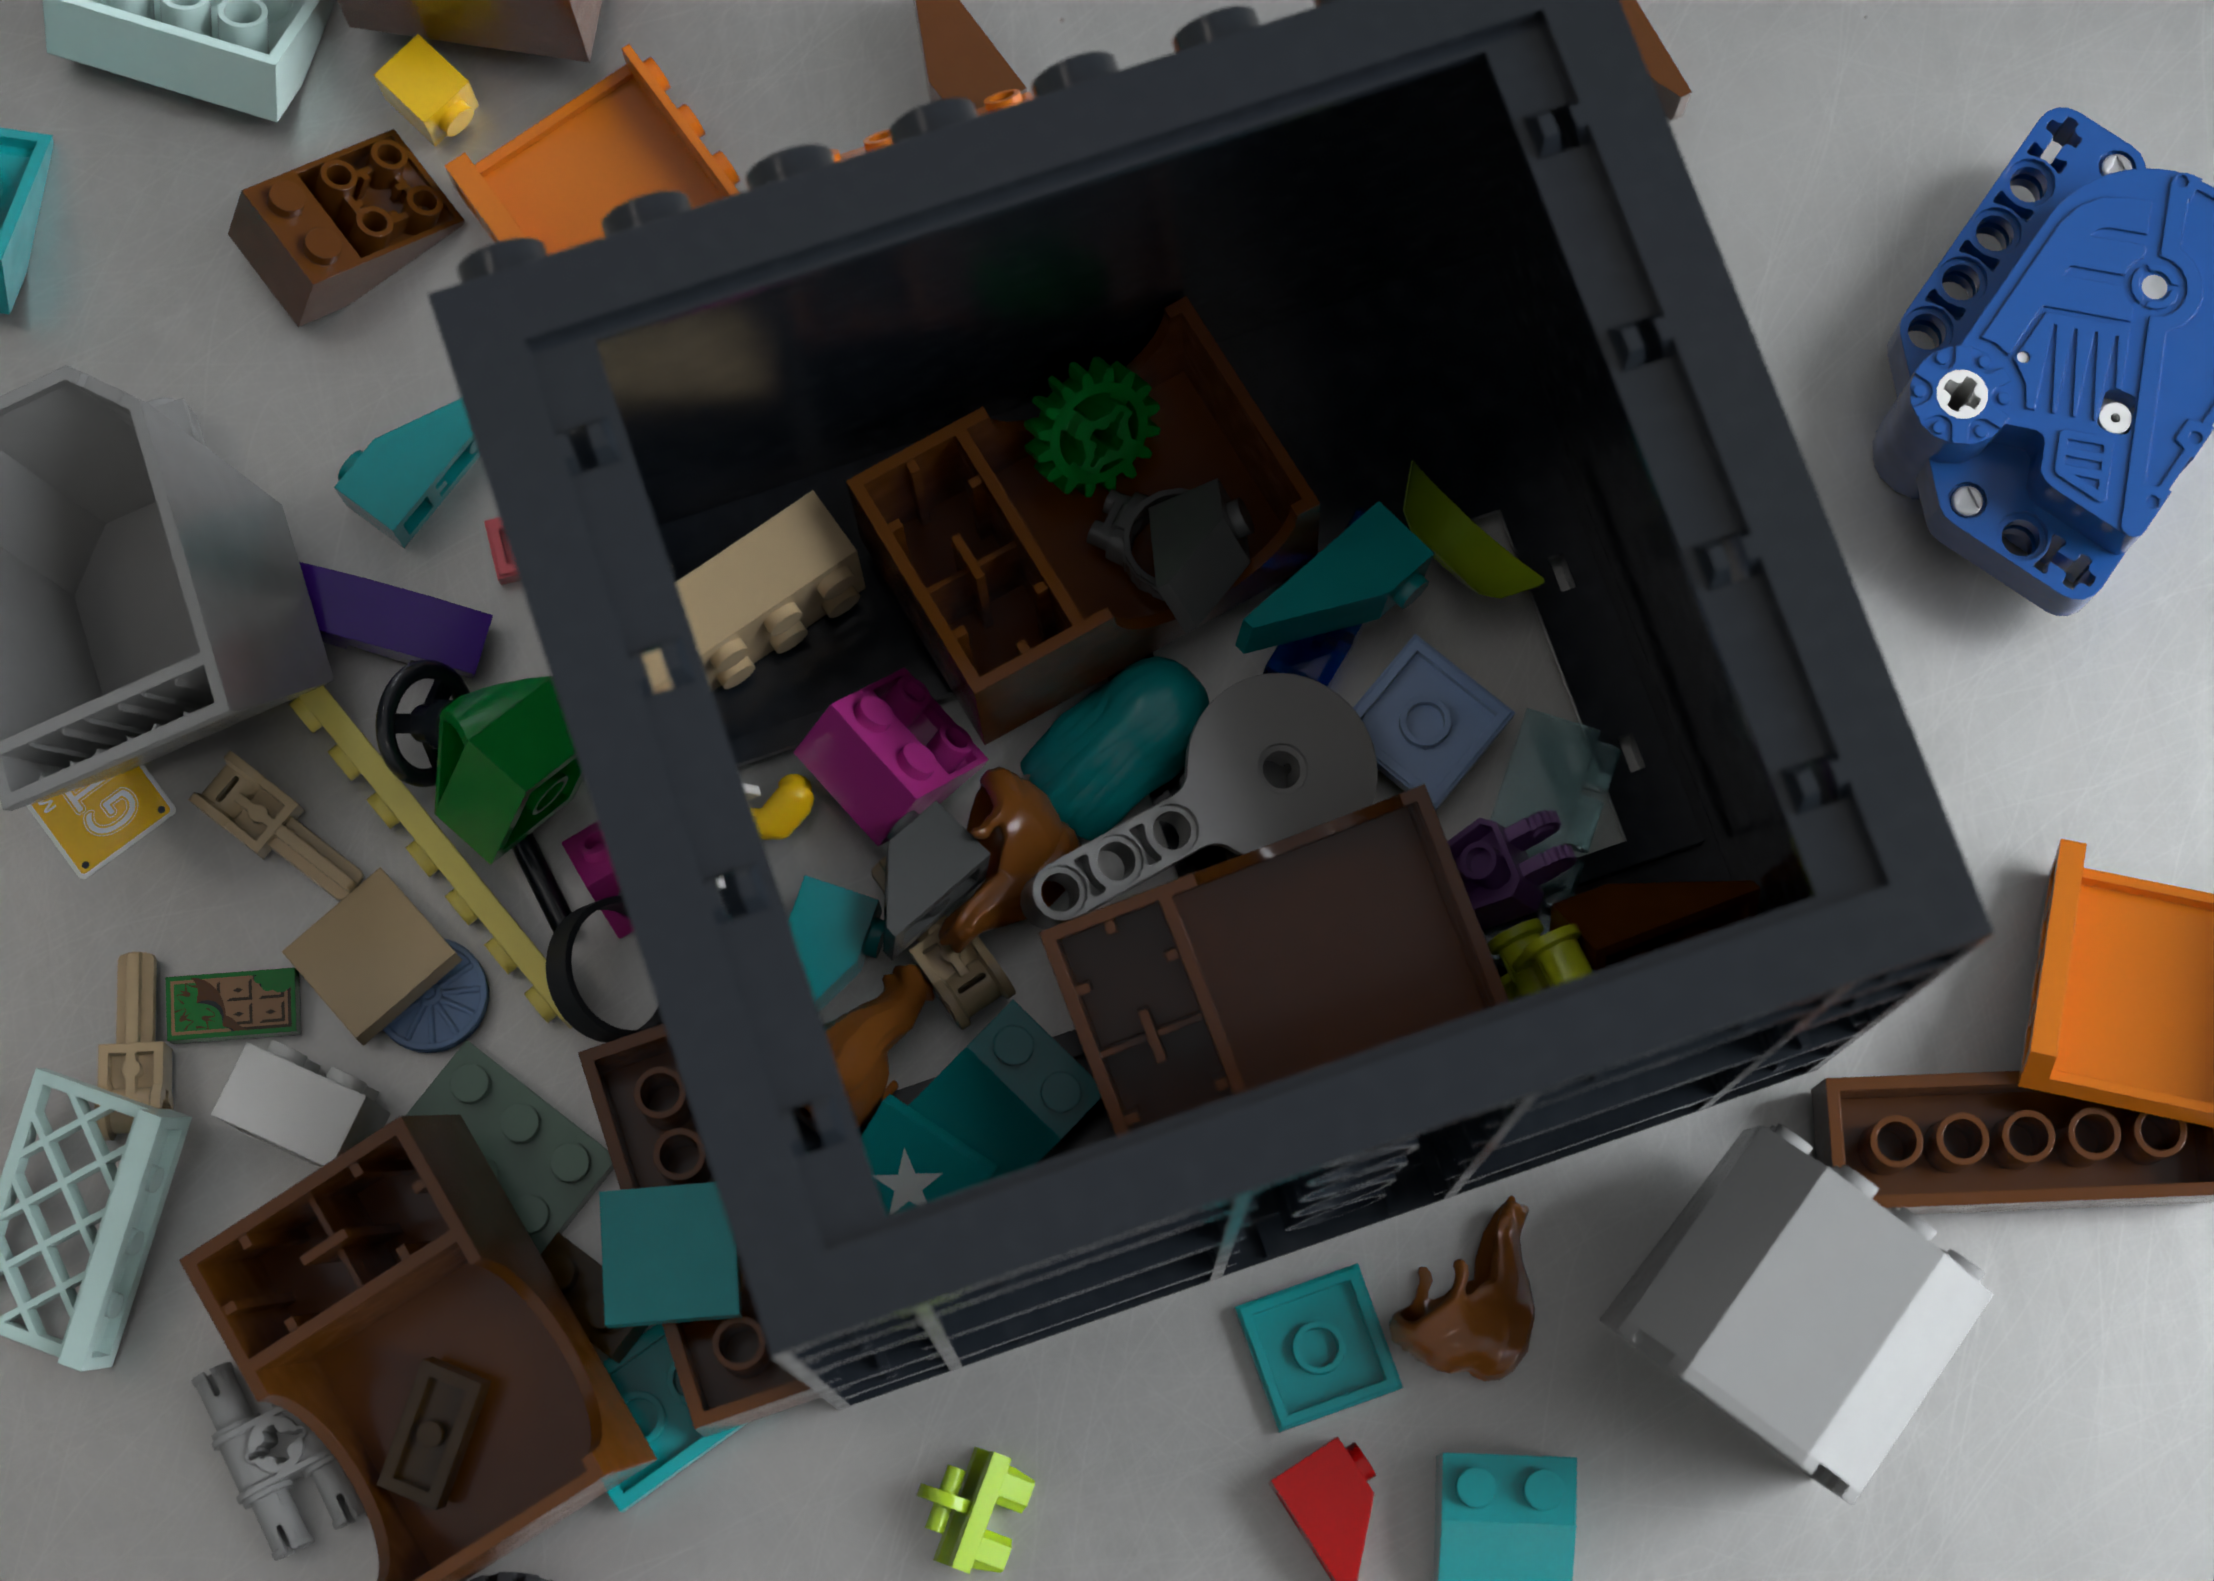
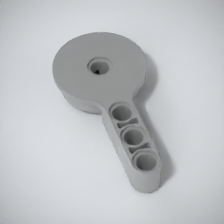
[1020,673,1378,930]

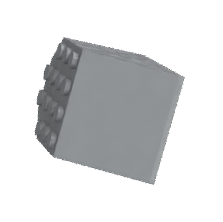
[0,365,334,811]
[1599,1123,1993,1505]

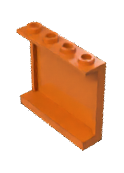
[444,44,740,255]
[2018,839,2214,1128]

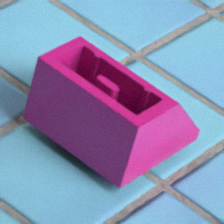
[793,667,989,846]

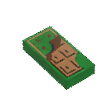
[165,967,301,1044]

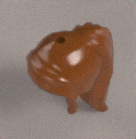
[938,766,1082,953]
[794,964,935,1135]
[1389,1196,1535,1382]

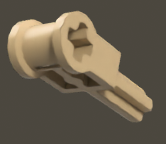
[188,750,364,901]
[871,856,1016,1030]
[94,952,174,1141]

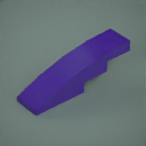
[299,562,493,679]

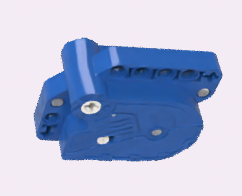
[1873,107,2214,616]

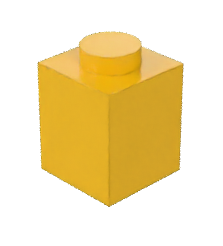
[374,34,479,147]

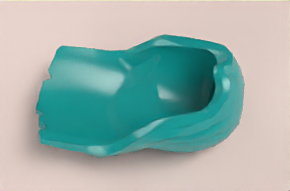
[1020,656,1210,841]

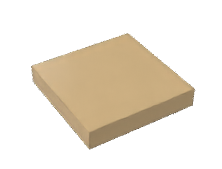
[282,867,462,1046]

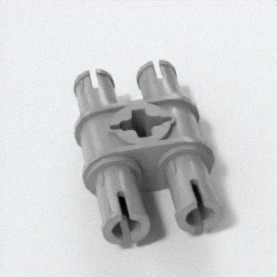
[191,1362,367,1561]

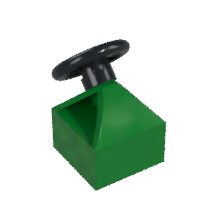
[375,660,584,865]

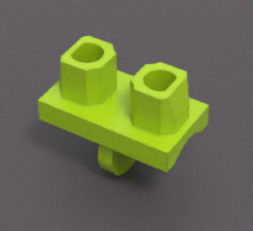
[916,1447,1035,1574]

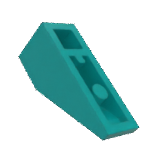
[334,398,480,548]
[1235,501,1434,654]
[788,875,884,1012]

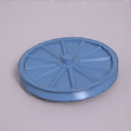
[383,939,489,1053]

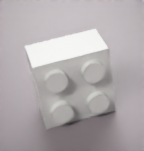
[211,1040,391,1168]

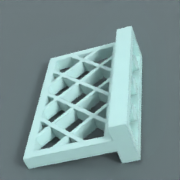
[0,1068,192,1372]

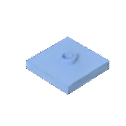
[1353,634,1515,811]

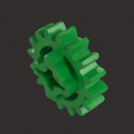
[1024,357,1161,498]

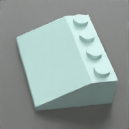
[42,0,336,122]

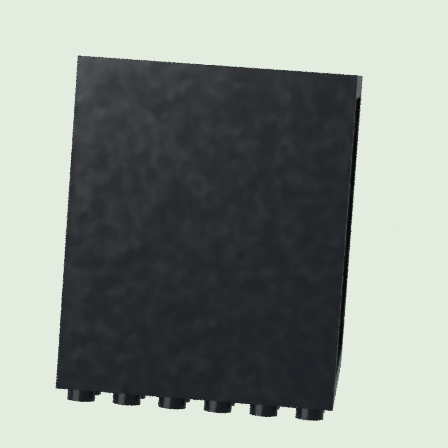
[428,0,1994,1410]

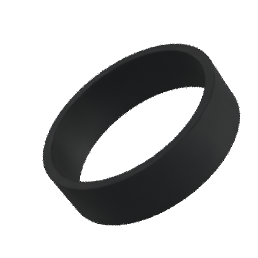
[546,896,664,1043]

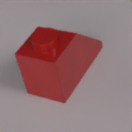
[1268,1437,1376,1581]

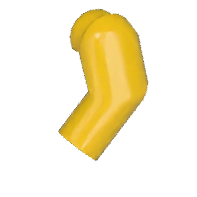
[751,773,815,840]

